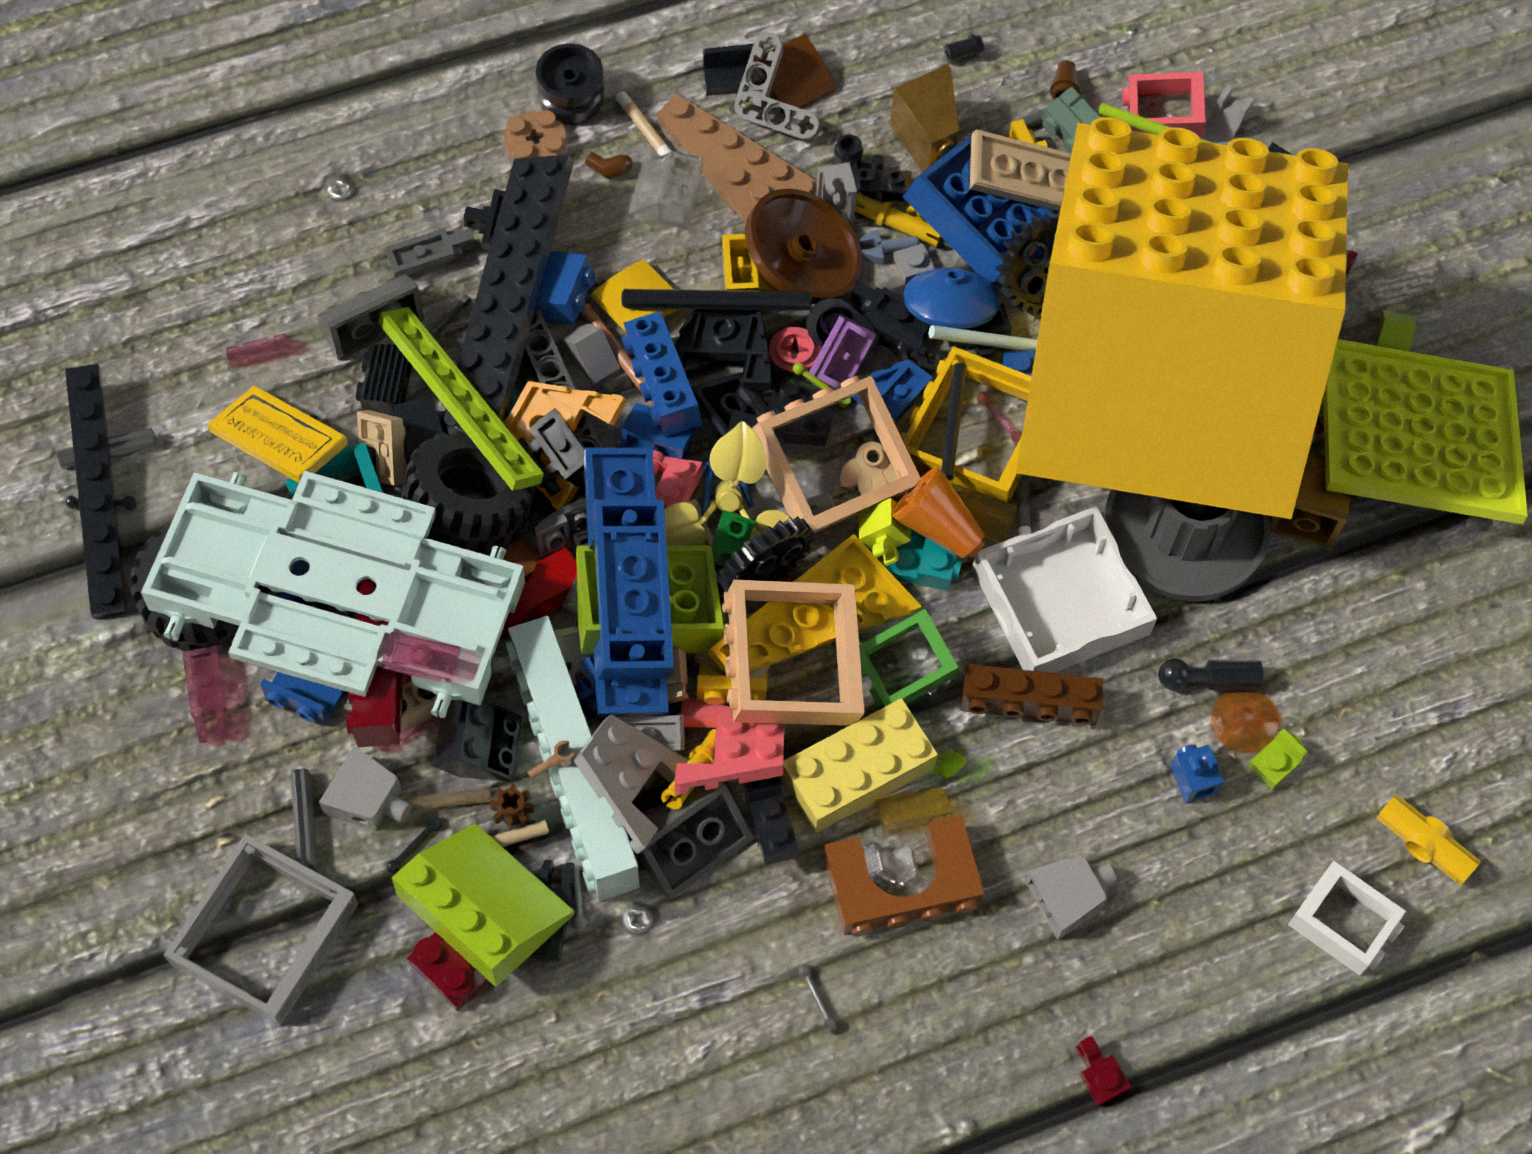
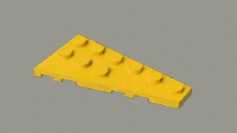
[707,534,922,674]

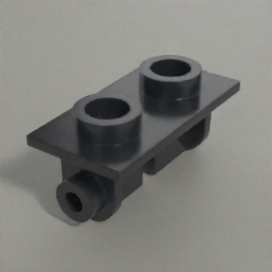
[851,168,912,202]

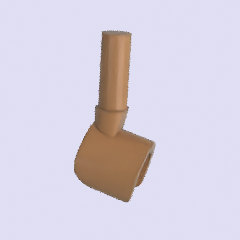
[528,740,575,779]

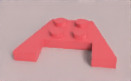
[675,697,784,795]

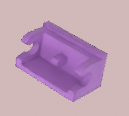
[809,316,877,389]

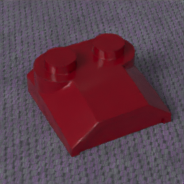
[406,932,489,1012]

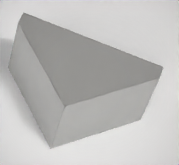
[558,322,621,387]

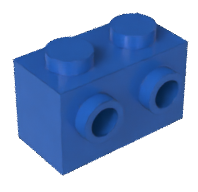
[536,251,595,325]

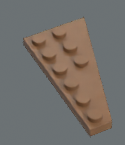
[658,93,817,223]

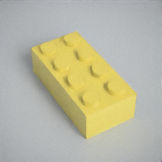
[780,698,938,834]

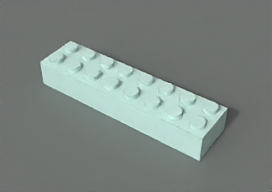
[505,616,639,902]

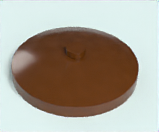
[745,189,863,304]

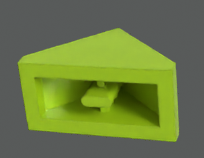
[1374,309,1417,351]

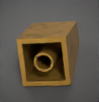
[890,64,959,172]
[1270,452,1351,549]

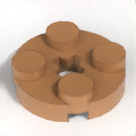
[504,110,566,161]

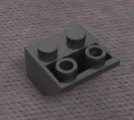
[433,699,522,782]

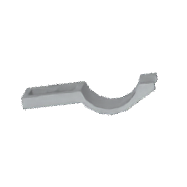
[1204,85,1254,145]

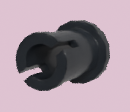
[944,34,985,63]

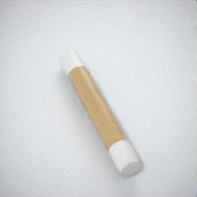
[616,91,676,164]

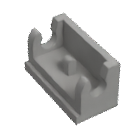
[816,163,857,227]

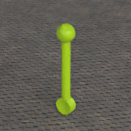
[793,363,851,408]

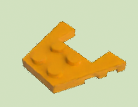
[505,381,628,510]

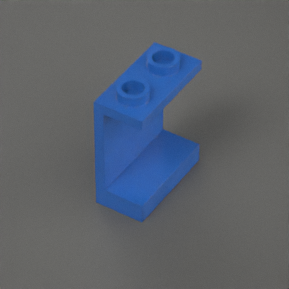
[260,672,345,724]

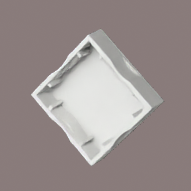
[972,506,1157,673]

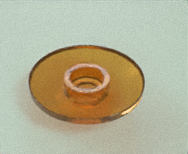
[1211,690,1280,753]

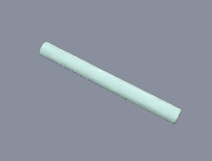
[929,325,1037,352]

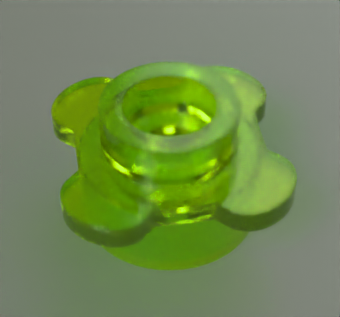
[932,748,967,779]

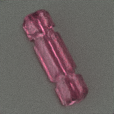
[226,333,290,365]

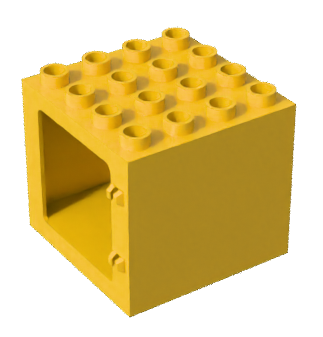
[1016,117,1348,519]

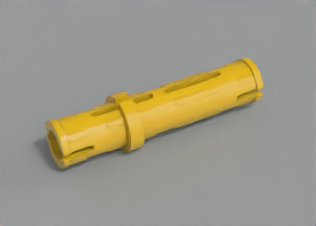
[855,192,941,248]
[661,729,716,810]

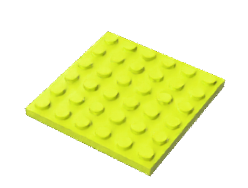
[1323,339,1528,525]

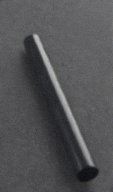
[941,363,967,481]

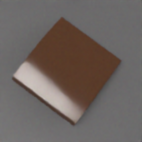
[756,33,836,117]

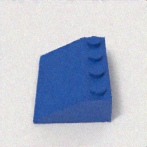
[903,135,1055,285]

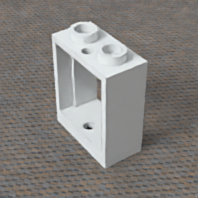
[1288,861,1406,976]

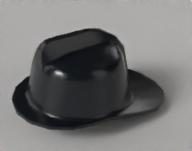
[806,298,878,364]

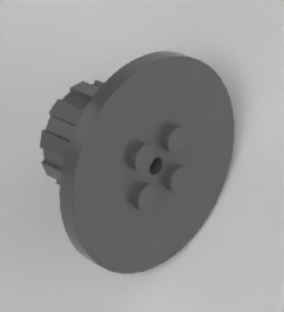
[1103,489,1271,601]

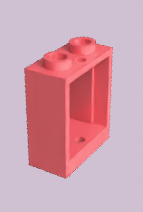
[1123,72,1206,139]

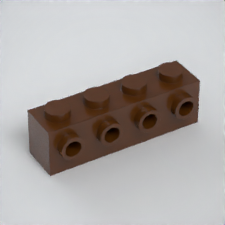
[960,664,1103,725]

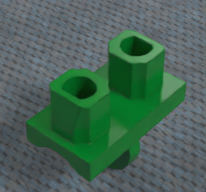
[711,510,756,573]

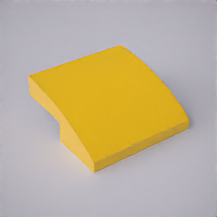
[591,259,680,332]

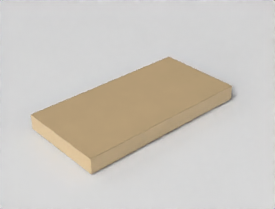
[970,129,1071,211]

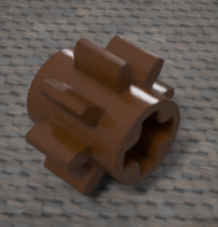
[489,783,534,830]

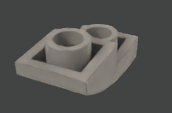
[534,497,588,557]

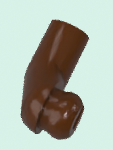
[585,152,633,179]

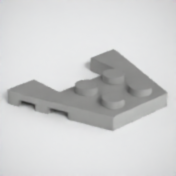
[574,714,689,854]

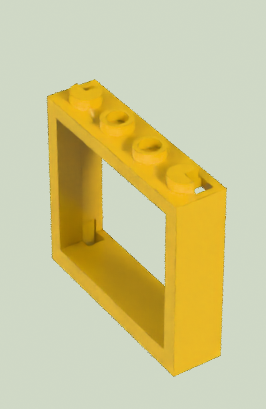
[900,346,1032,508]

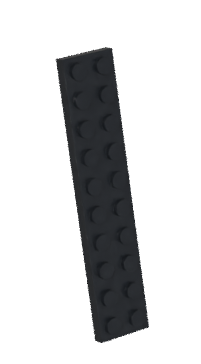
[441,154,574,435]

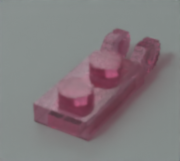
[182,645,229,743]

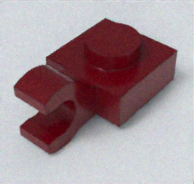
[1075,1035,1131,1106]

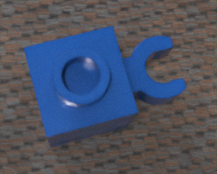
[1170,745,1224,804]

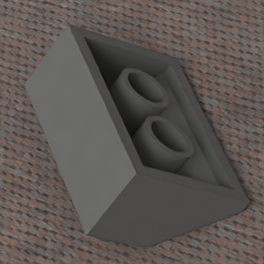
[317,275,425,361]
[625,782,755,900]

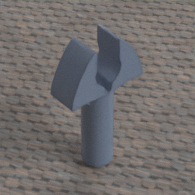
[859,229,919,265]

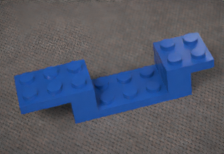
[584,448,674,717]

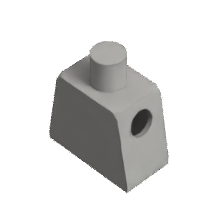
[319,746,411,830]
[1025,856,1117,940]

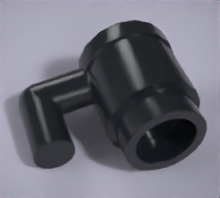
[832,134,884,170]

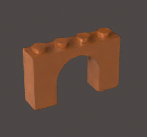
[823,815,984,937]

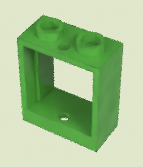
[859,609,961,708]

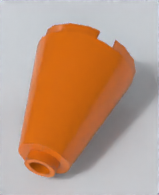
[891,467,985,558]

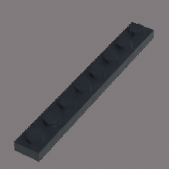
[65,364,128,619]

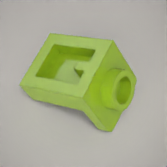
[1248,729,1308,790]

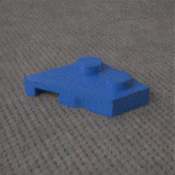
[851,359,933,424]

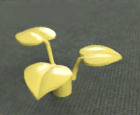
[664,421,789,546]

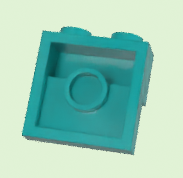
[885,529,962,591]

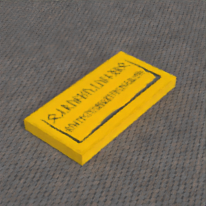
[207,385,348,483]

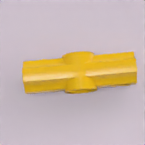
[1376,794,1481,886]

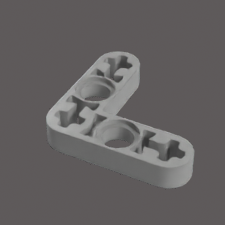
[734,32,821,140]

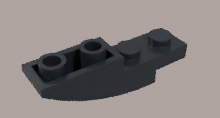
[742,776,799,865]

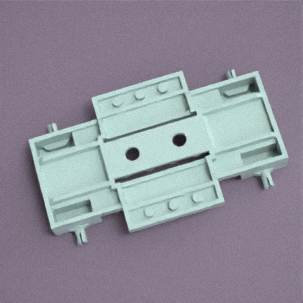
[141,471,525,718]

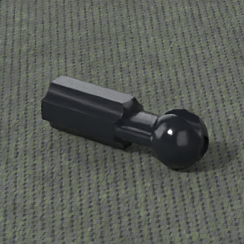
[1158,658,1263,692]

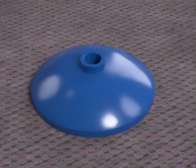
[904,267,1000,329]

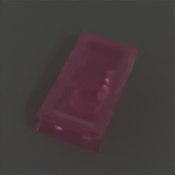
[381,632,461,684]

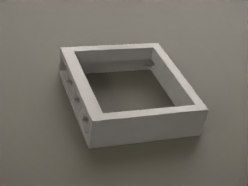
[164,834,359,1026]

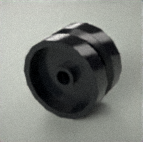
[535,43,605,124]

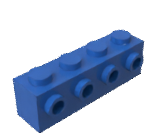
[621,311,702,437]

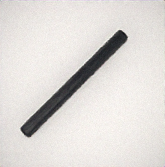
[621,289,813,311]

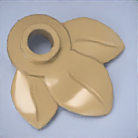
[840,441,898,495]

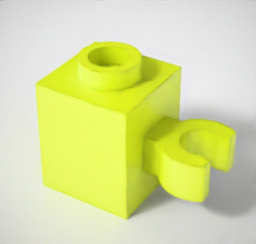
[858,498,911,566]

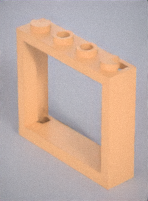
[752,376,920,533]
[722,580,864,725]

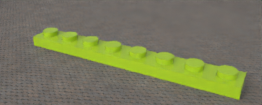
[378,307,544,491]

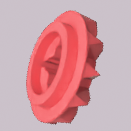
[769,327,820,375]

